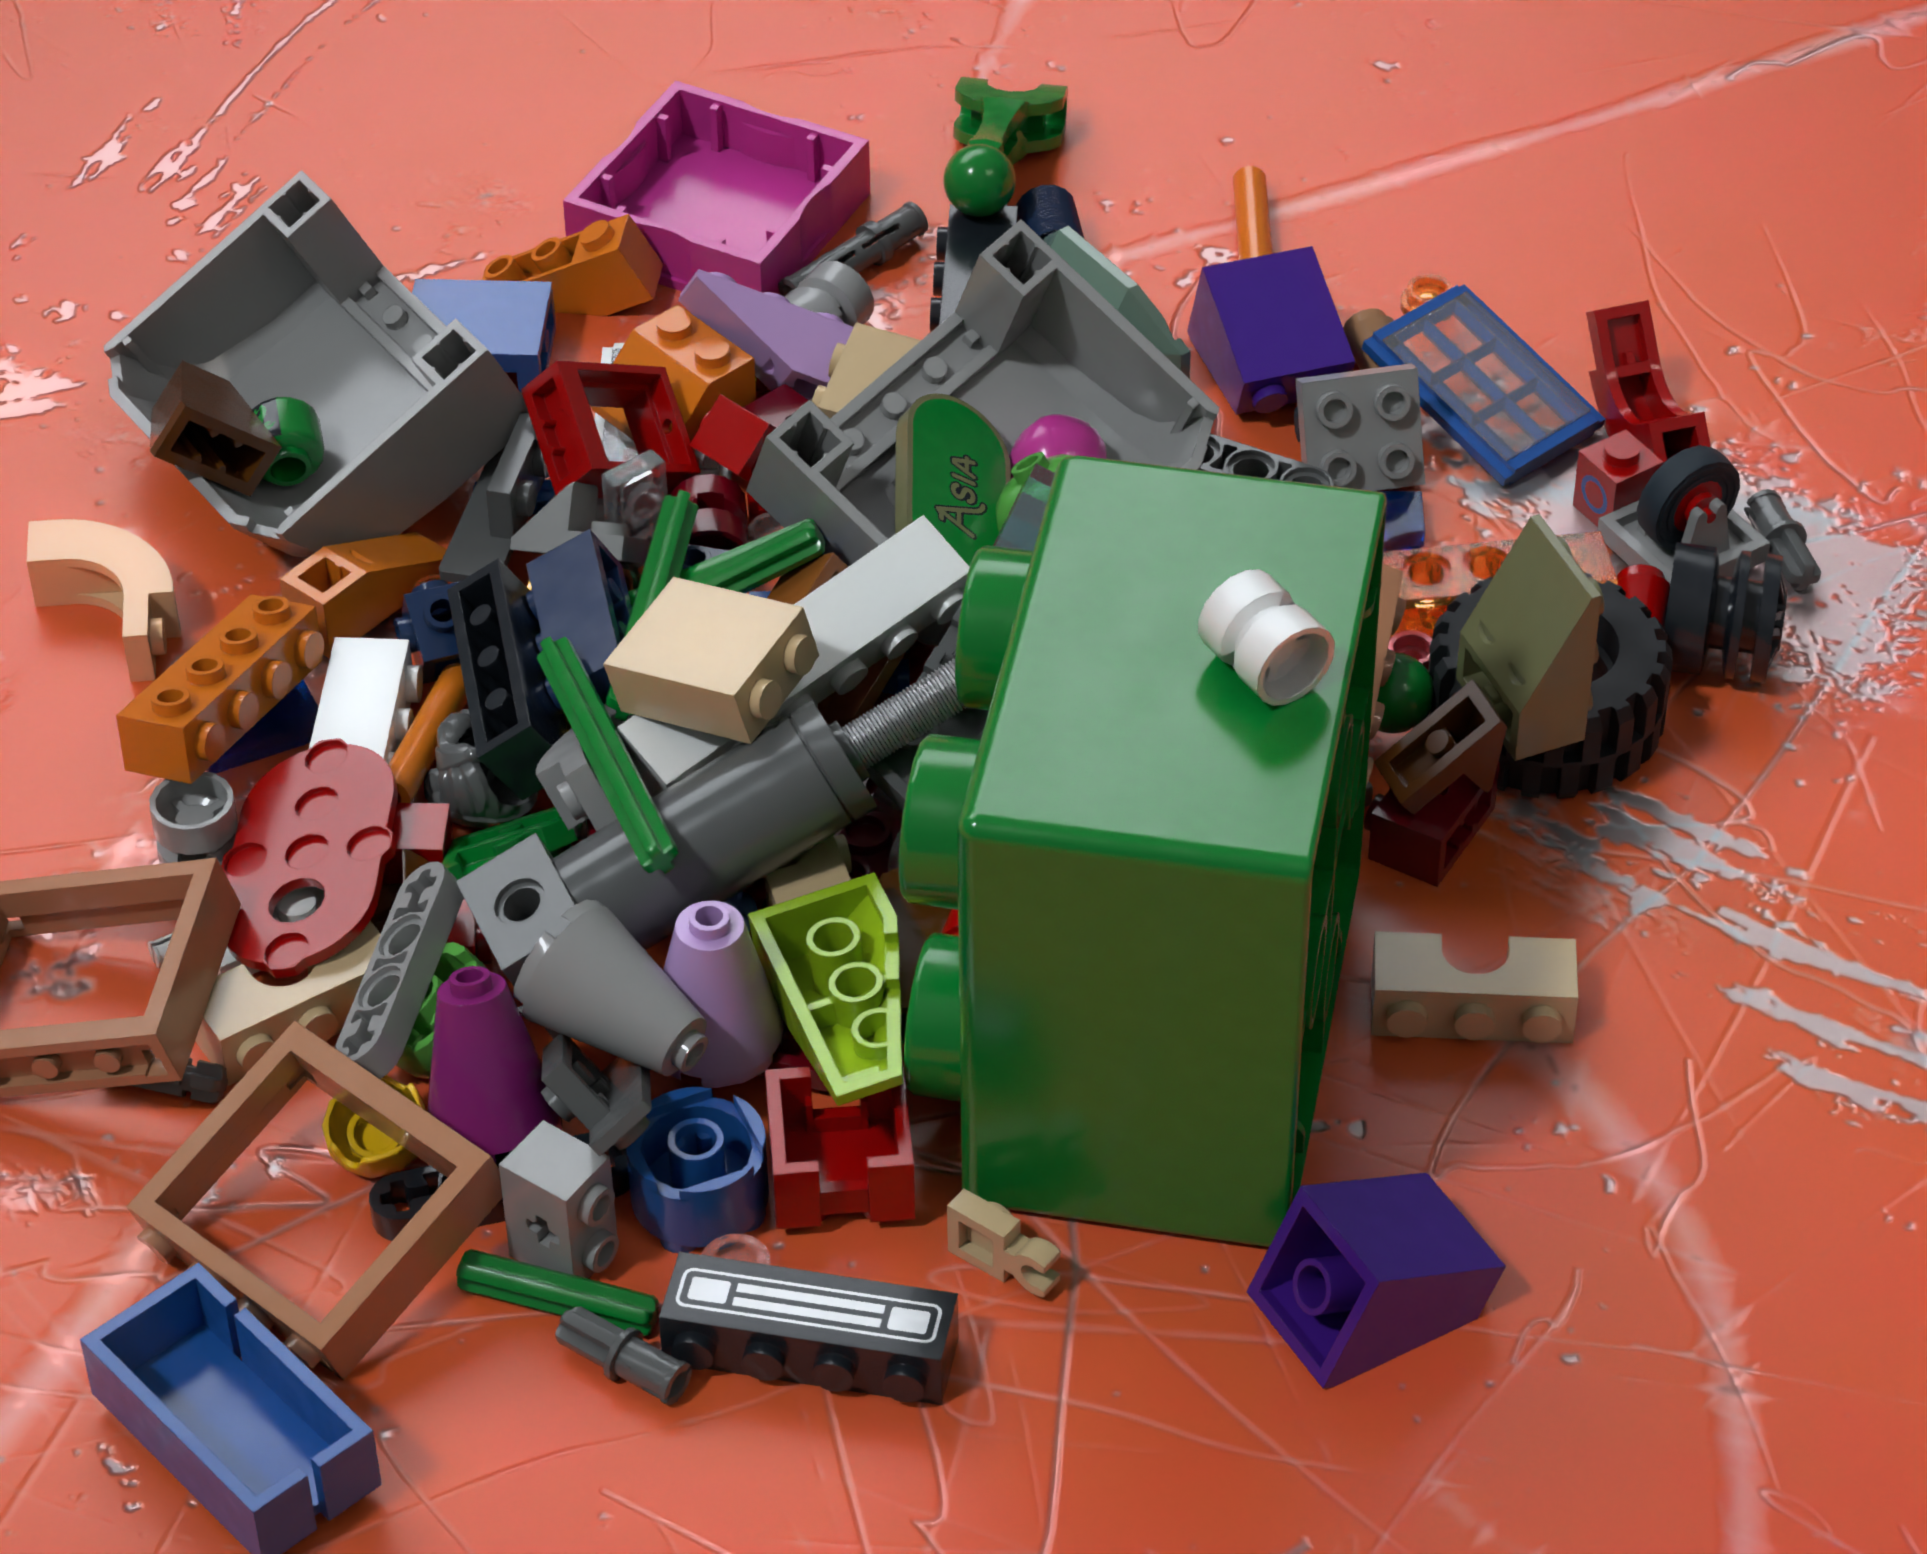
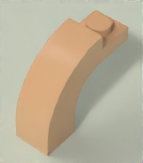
[26,519,181,682]

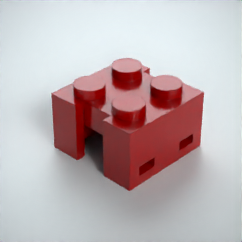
[765,1066,915,1229]

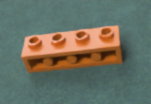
[116,594,324,784]

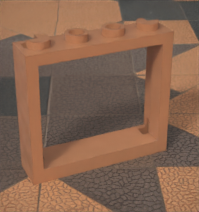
[0,858,241,1098]
[126,1020,503,1381]

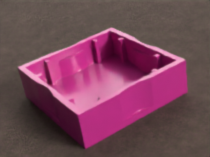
[563,81,870,295]

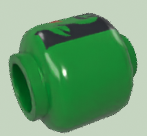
[252,397,324,486]

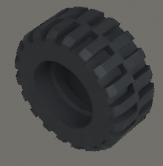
[1427,573,1673,799]

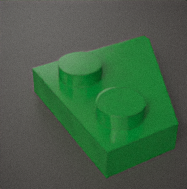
[442,807,583,880]

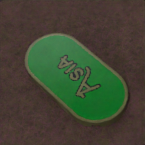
[895,394,1011,566]

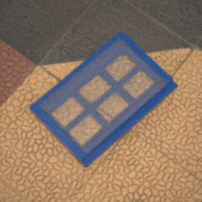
[1361,284,1606,486]

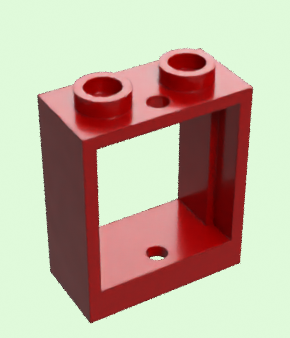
[521,360,701,500]

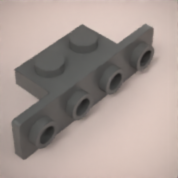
[439,413,549,582]
[541,1034,652,1156]

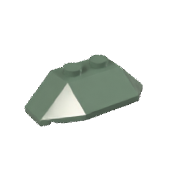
[1043,225,1191,379]

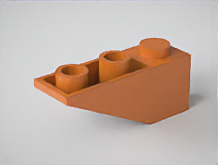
[482,214,663,316]
[279,532,447,659]

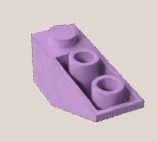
[678,269,854,400]

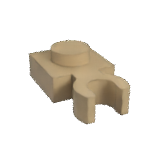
[947,1188,1061,1297]

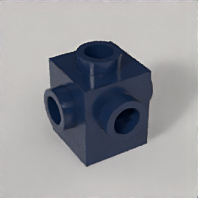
[394,580,460,684]

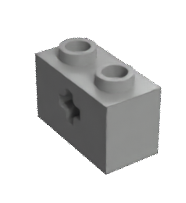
[499,1120,619,1279]

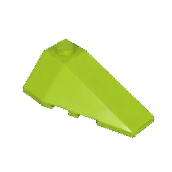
[748,872,904,1106]

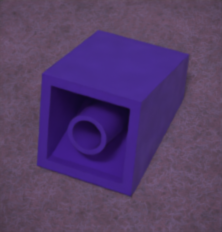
[1187,246,1355,415]
[1246,1173,1506,1389]

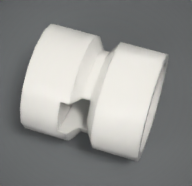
[1198,569,1335,706]

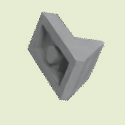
[510,482,649,564]

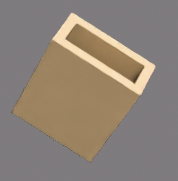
[603,577,820,744]

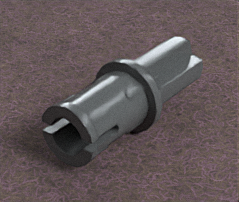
[1744,489,1821,591]
[555,1306,692,1405]

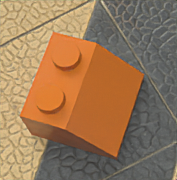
[591,304,756,450]

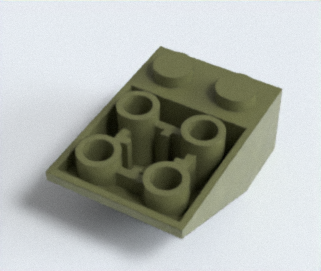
[1456,514,1604,761]

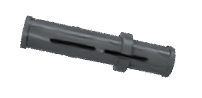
[778,201,928,297]

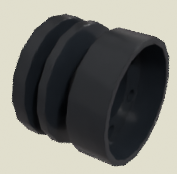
[1664,542,1788,684]

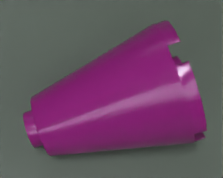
[427,966,563,1165]

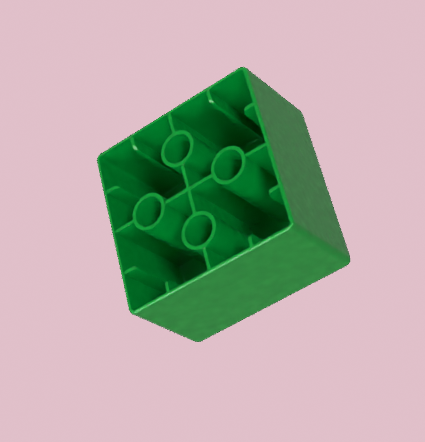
[899,455,1387,1247]

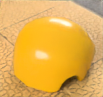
[322,1075,426,1178]

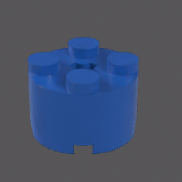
[626,1087,769,1253]

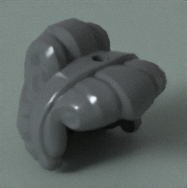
[424,709,539,828]

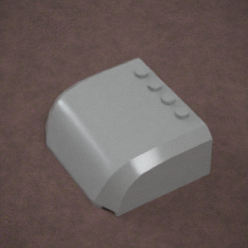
[103,170,529,558]
[746,219,1220,646]

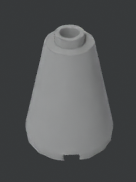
[513,899,708,1076]

